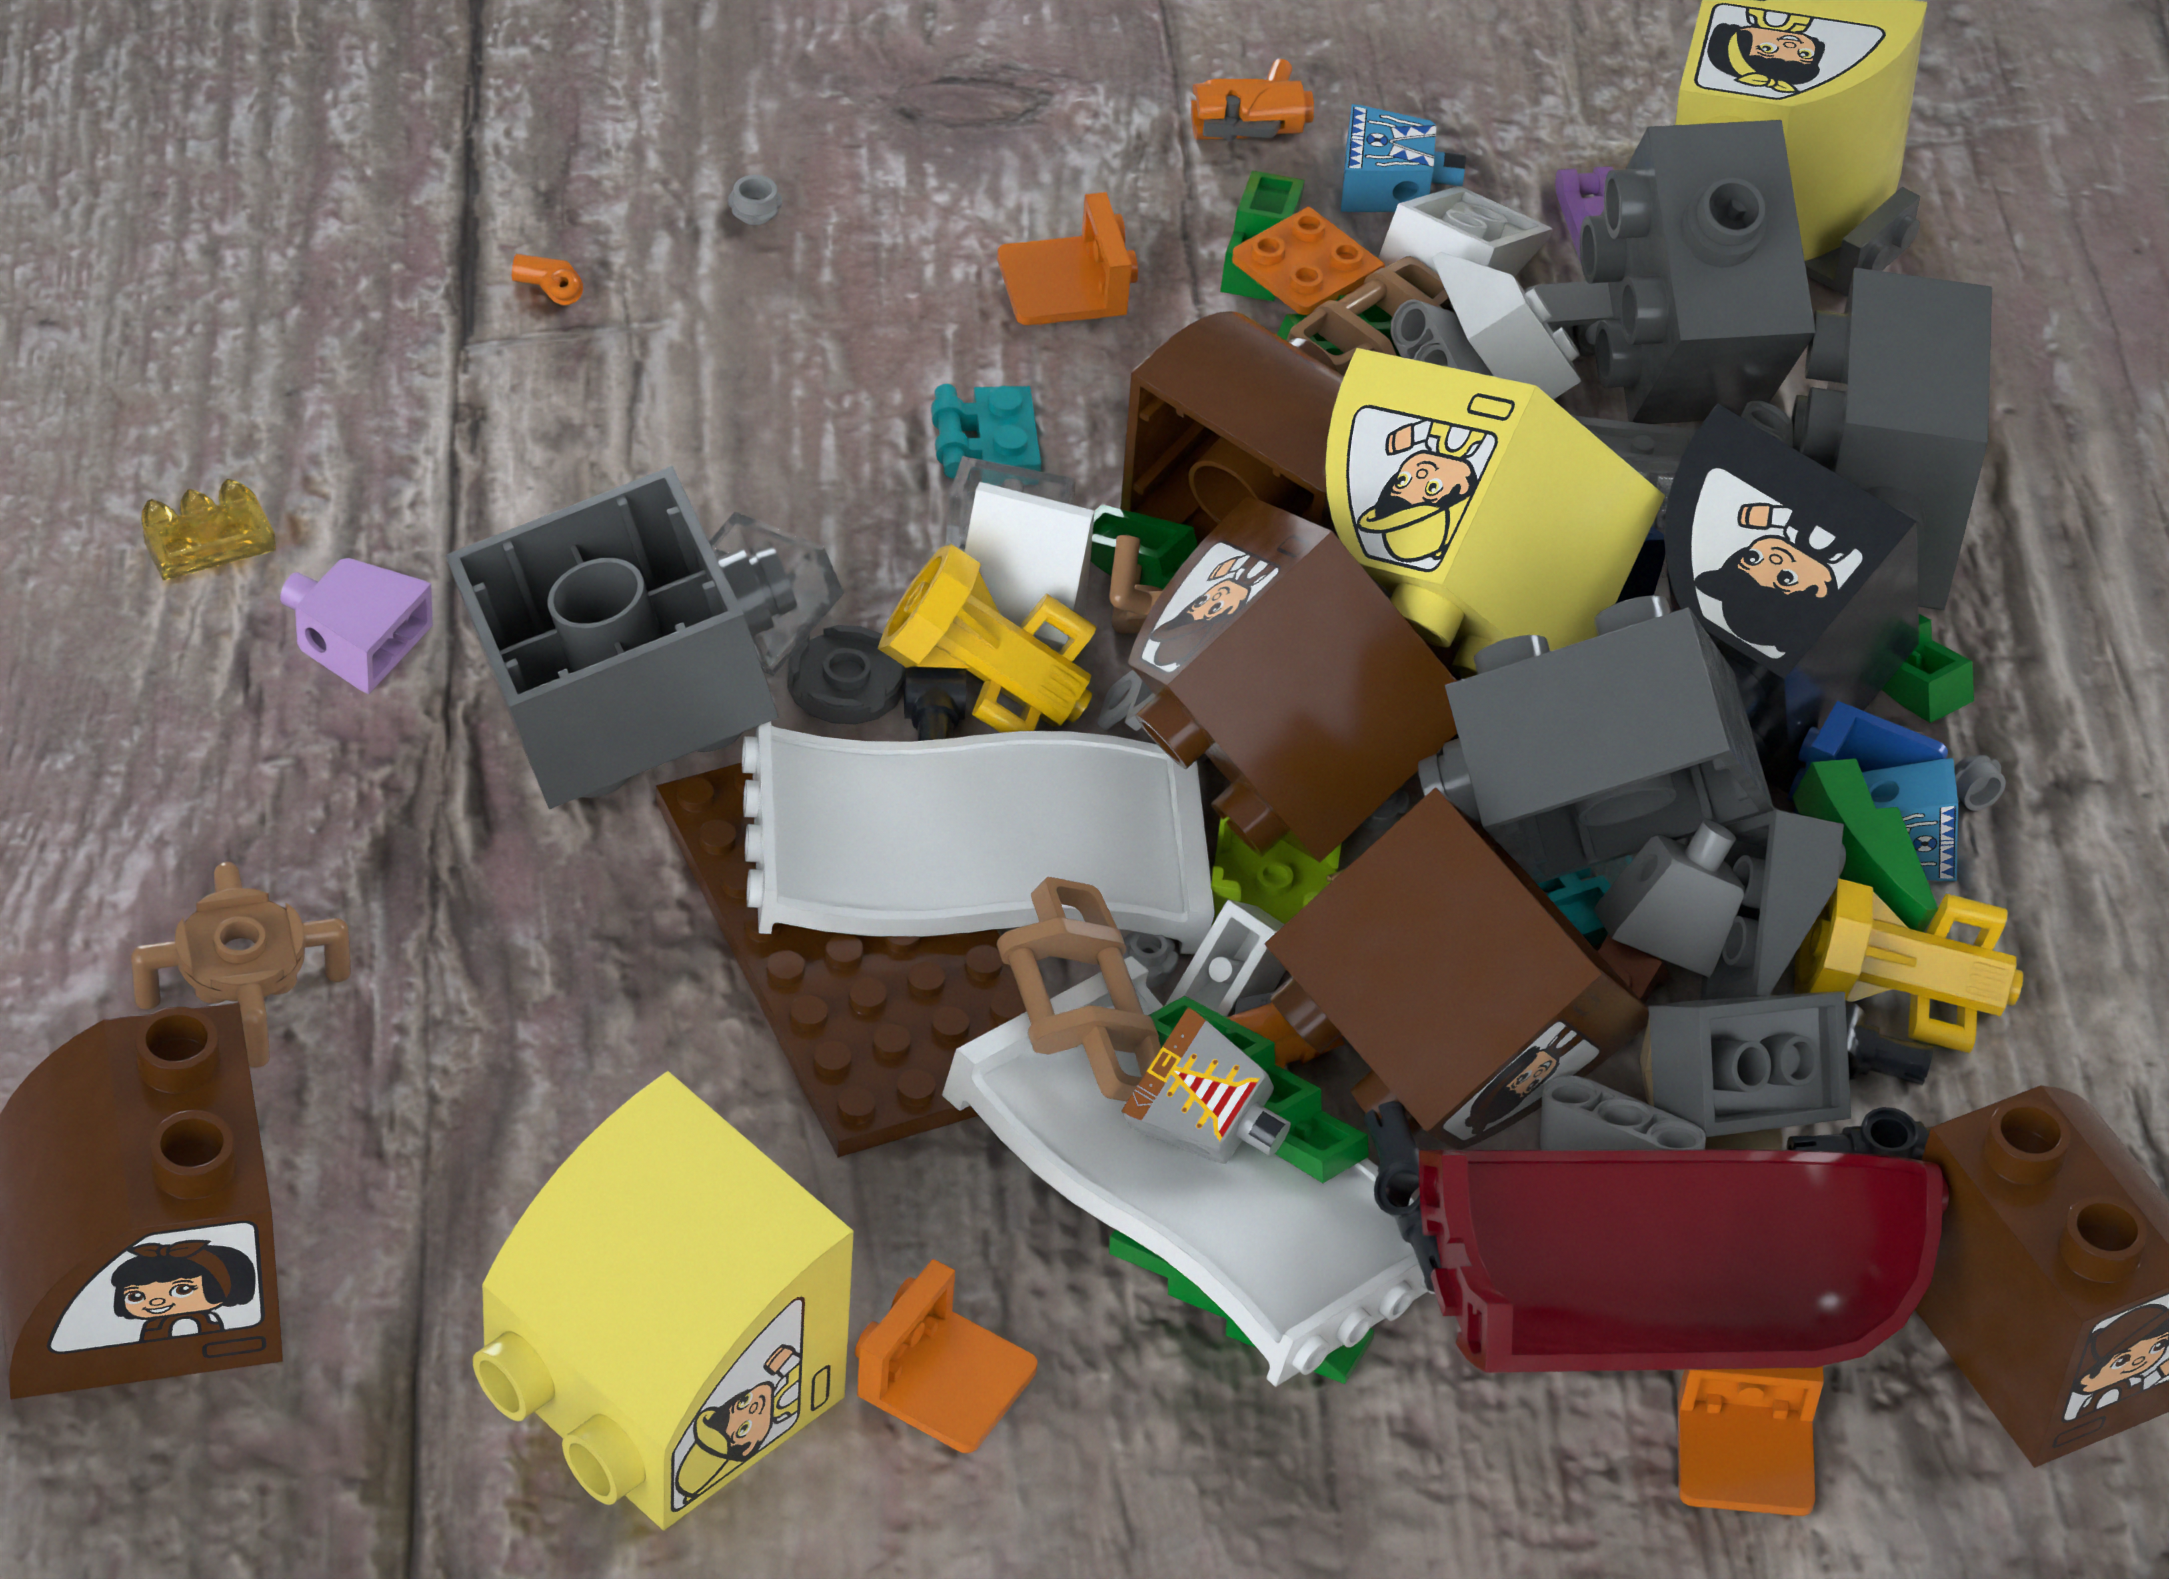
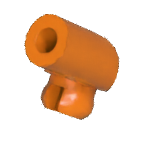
[512,254,583,306]

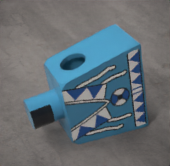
[1341,104,1466,212]
[1862,758,1958,882]

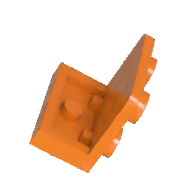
[997,192,1138,325]
[1232,206,1385,315]
[855,1259,1038,1453]
[1677,1366,1824,1516]

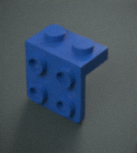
[1787,700,1948,815]

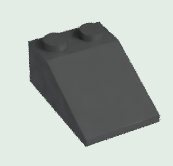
[1700,810,1846,1000]
[1649,991,1851,1137]

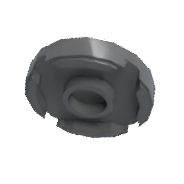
[787,625,905,725]

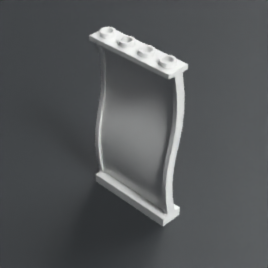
[742,721,1215,954]
[942,956,1435,1387]

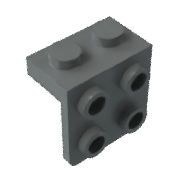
[1805,187,1920,297]

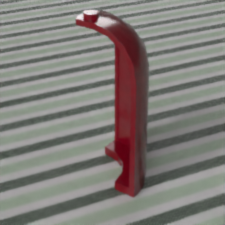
[1419,1149,1949,1373]

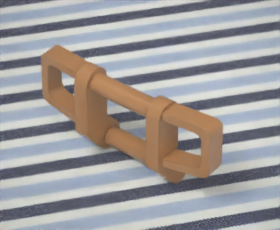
[1286,256,1451,376]
[996,877,1161,1102]

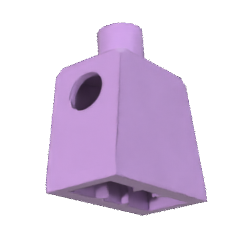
[280,558,433,694]

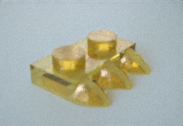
[141,479,276,581]

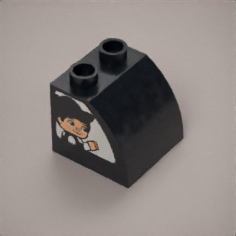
[1664,404,1919,794]

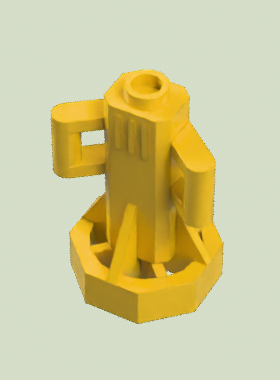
[877,544,1097,733]
[1794,878,2023,1053]

